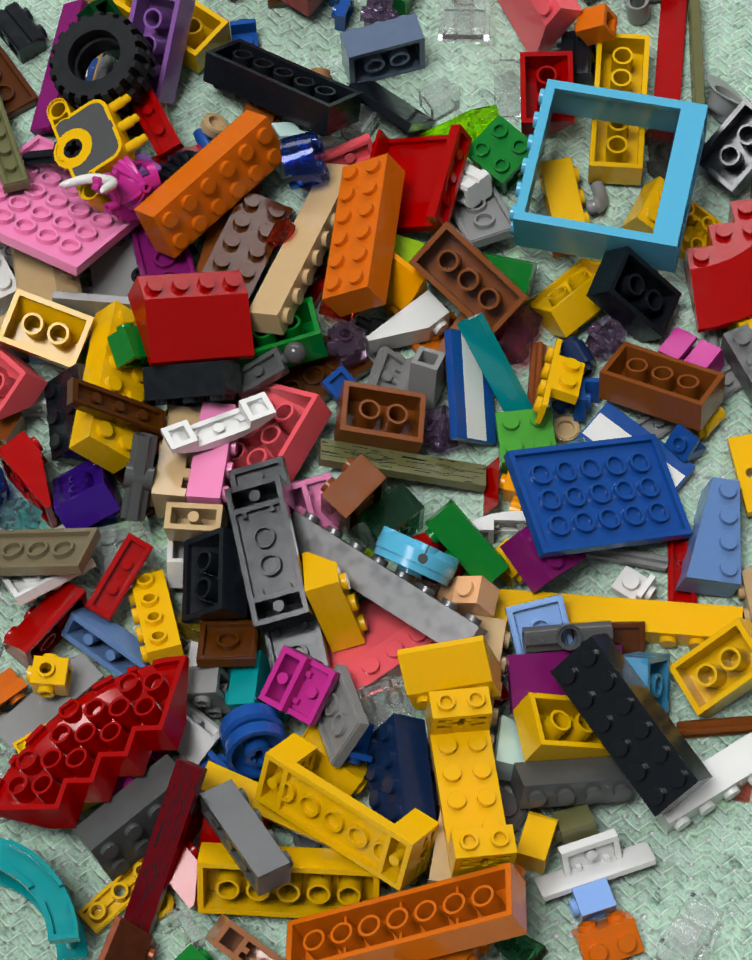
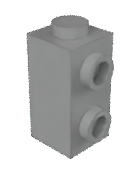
[408,346,446,411]

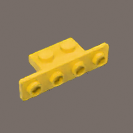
[532,338,585,425]

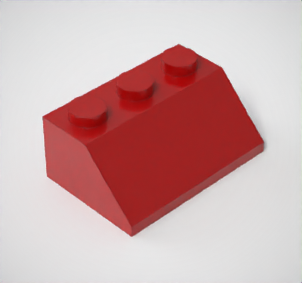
[520,51,575,137]
[3,582,88,669]

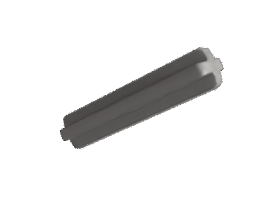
[584,547,669,572]

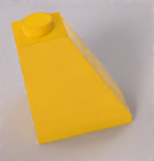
[301,725,368,796]

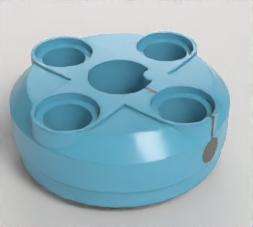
[373,526,460,586]

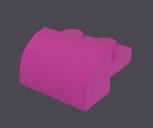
[258,645,341,727]

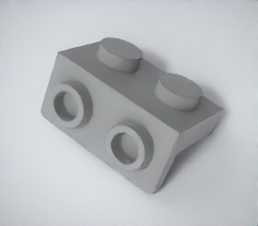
[366,346,413,391]

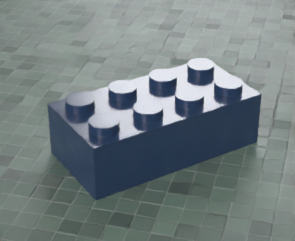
[366,713,437,824]

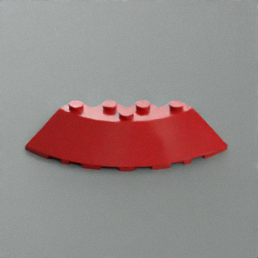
[684,182,752,333]
[0,655,189,829]

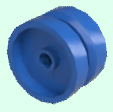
[219,702,287,779]

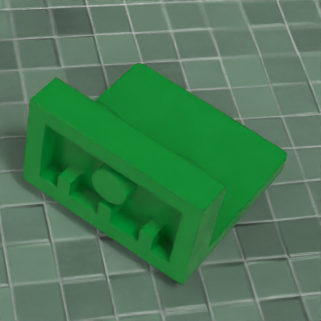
[468,116,529,196]

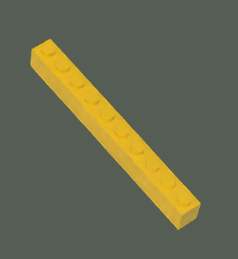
[487,589,743,649]

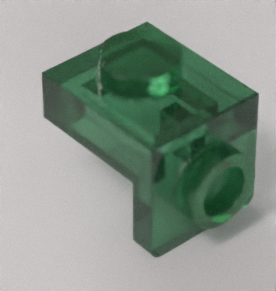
[494,935,549,960]

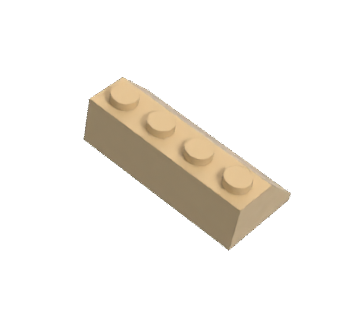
[11,247,82,301]

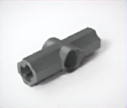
[120,432,158,521]
[522,620,614,653]

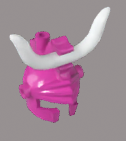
[59,156,161,223]

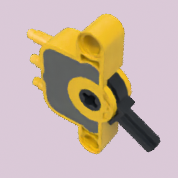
[22,94,149,211]

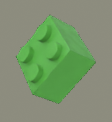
[495,407,556,475]

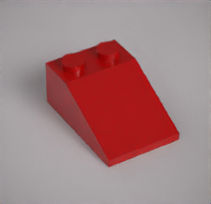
[0,431,58,529]

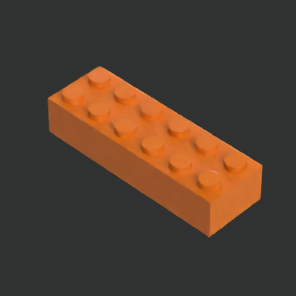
[133,110,287,258]
[322,153,405,317]

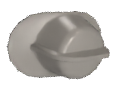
[706,75,743,123]

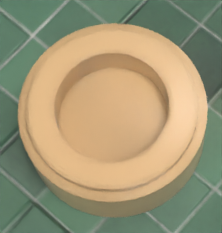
[200,113,228,138]
[553,416,580,445]

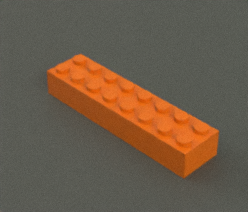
[286,862,527,960]

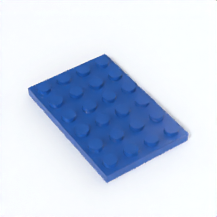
[503,434,693,559]

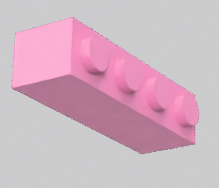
[186,402,238,505]

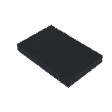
[349,81,435,133]

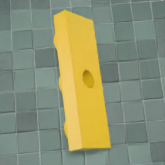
[727,434,752,517]
[77,856,144,937]

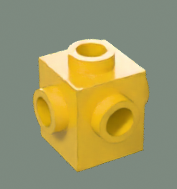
[26,653,73,698]

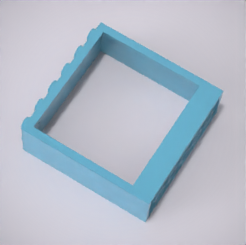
[509,79,708,273]

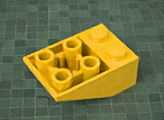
[621,176,722,260]

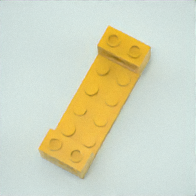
[425,686,517,878]
[255,733,440,891]

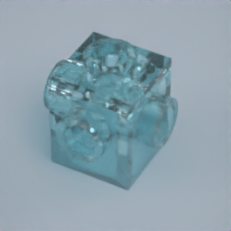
[0,497,43,530]

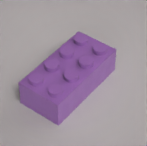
[129,0,195,103]

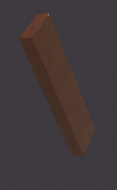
[67,377,165,439]

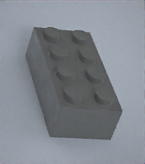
[72,754,201,881]

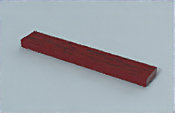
[124,757,207,935]

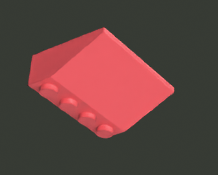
[497,0,583,52]
[228,383,332,483]
[324,599,437,703]

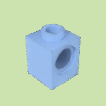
[568,877,617,923]

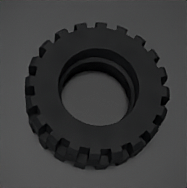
[49,12,156,114]

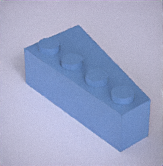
[675,477,741,598]

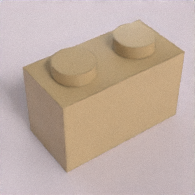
[163,502,229,542]

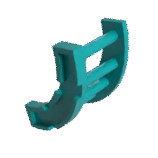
[0,837,88,960]

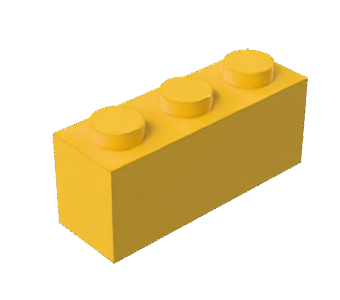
[539,157,590,223]

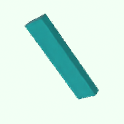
[457,313,533,412]

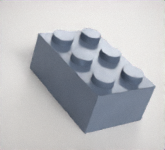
[340,13,425,84]

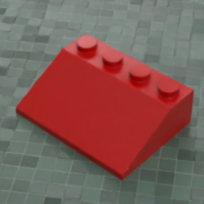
[127,270,255,366]

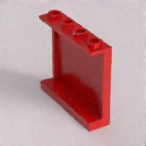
[370,124,472,233]

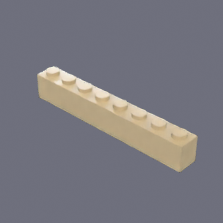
[249,163,348,335]

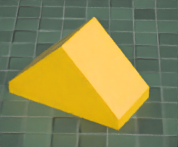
[515,811,558,874]

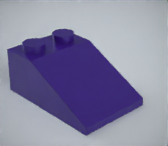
[52,460,121,528]

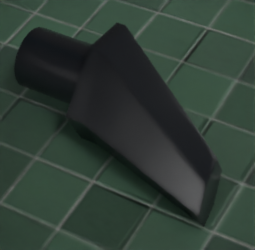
[354,315,388,335]

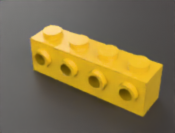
[127,569,184,665]

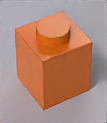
[574,3,618,46]

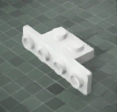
[535,828,657,901]

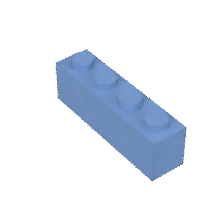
[61,606,150,676]

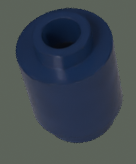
[560,336,597,378]

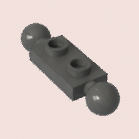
[218,342,306,404]

